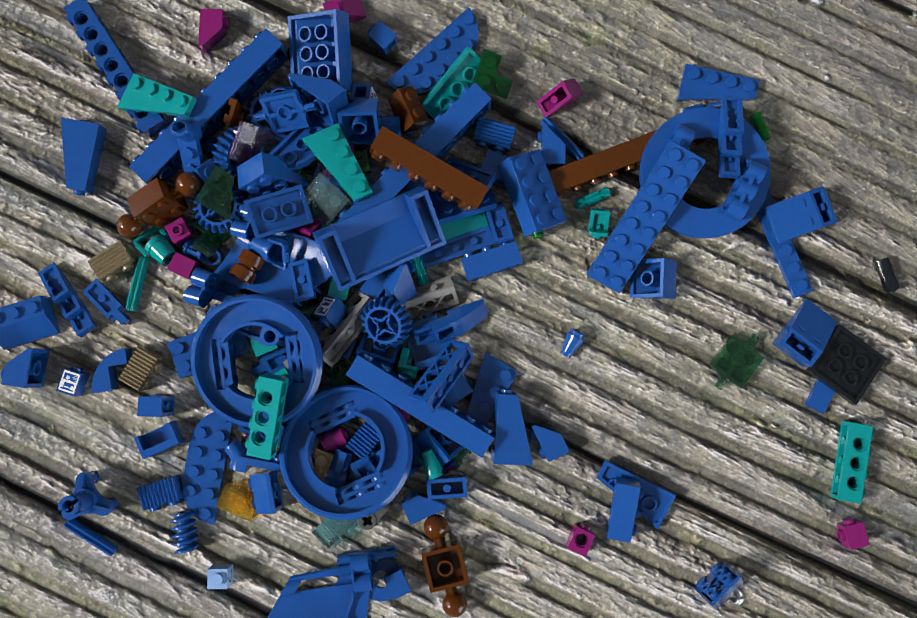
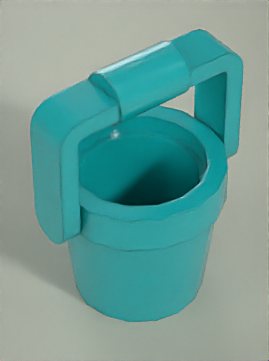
[133,226,176,266]

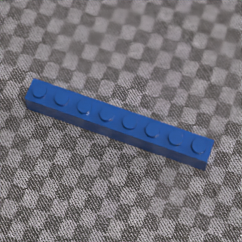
[346,352,494,458]

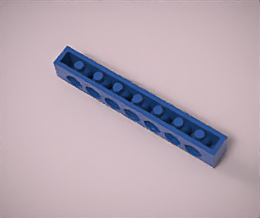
[63,0,169,137]

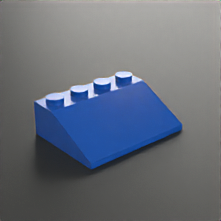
[287,9,353,92]

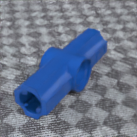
[324,447,354,489]

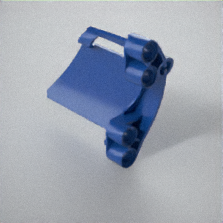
[183,202,331,308]
[268,552,373,618]

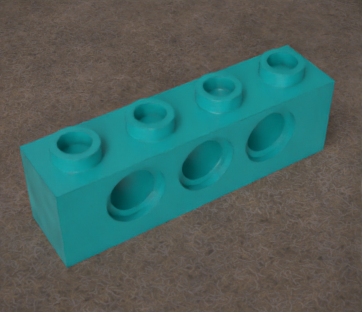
[245,373,289,460]
[830,421,874,504]

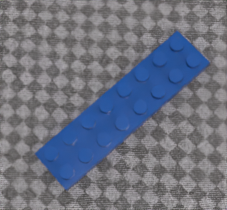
[586,139,706,293]

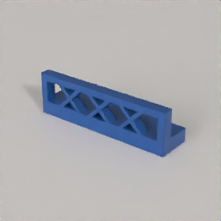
[408,339,475,414]

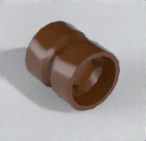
[229,249,266,285]

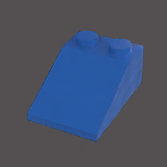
[287,73,350,126]

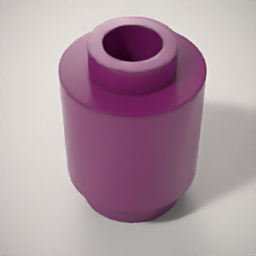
[320,426,350,451]

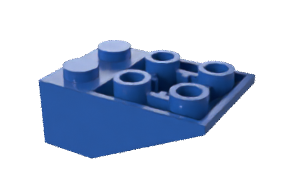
[236,152,310,195]
[764,186,838,243]
[772,298,837,367]
[694,561,744,610]

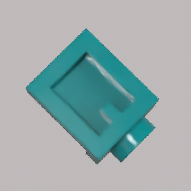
[397,347,418,380]

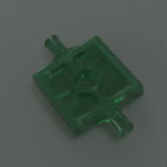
[709,333,764,390]

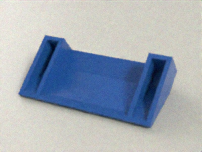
[312,186,447,292]

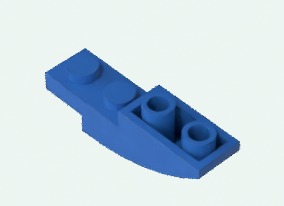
[412,299,488,346]

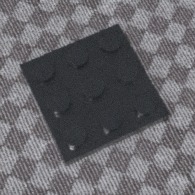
[806,324,887,405]

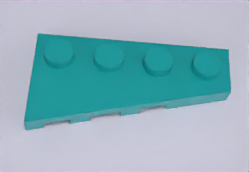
[421,46,480,119]
[117,73,197,117]
[302,123,373,202]

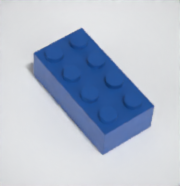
[498,149,567,237]

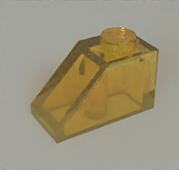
[216,481,257,522]

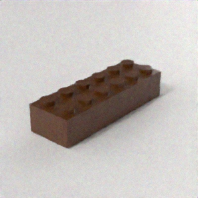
[369,126,489,212]

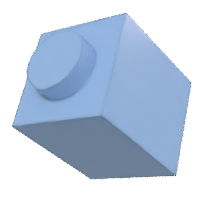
[207,563,233,589]

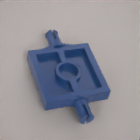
[253,88,317,134]

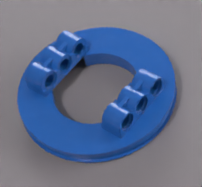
[639,107,771,238]
[190,294,323,427]
[279,385,413,520]

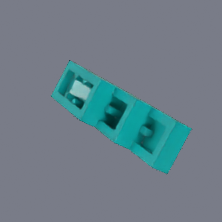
[440,212,489,240]

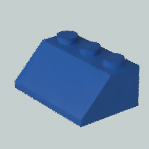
[0,296,60,350]

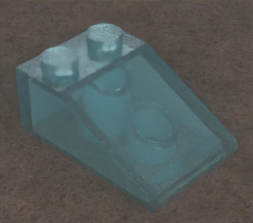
[304,169,351,229]

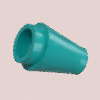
[421,448,443,480]

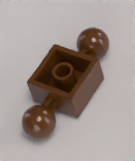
[116,172,202,238]
[421,514,469,617]

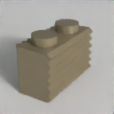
[88,240,137,282]
[118,346,163,391]

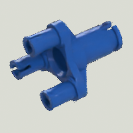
[58,471,119,520]

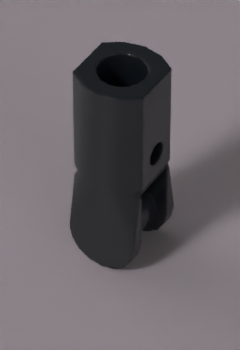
[874,257,899,292]

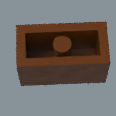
[387,86,429,133]

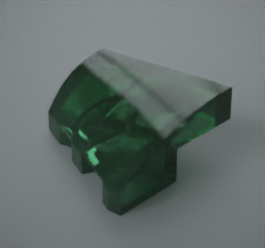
[194,166,234,220]

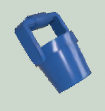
[250,235,290,270]

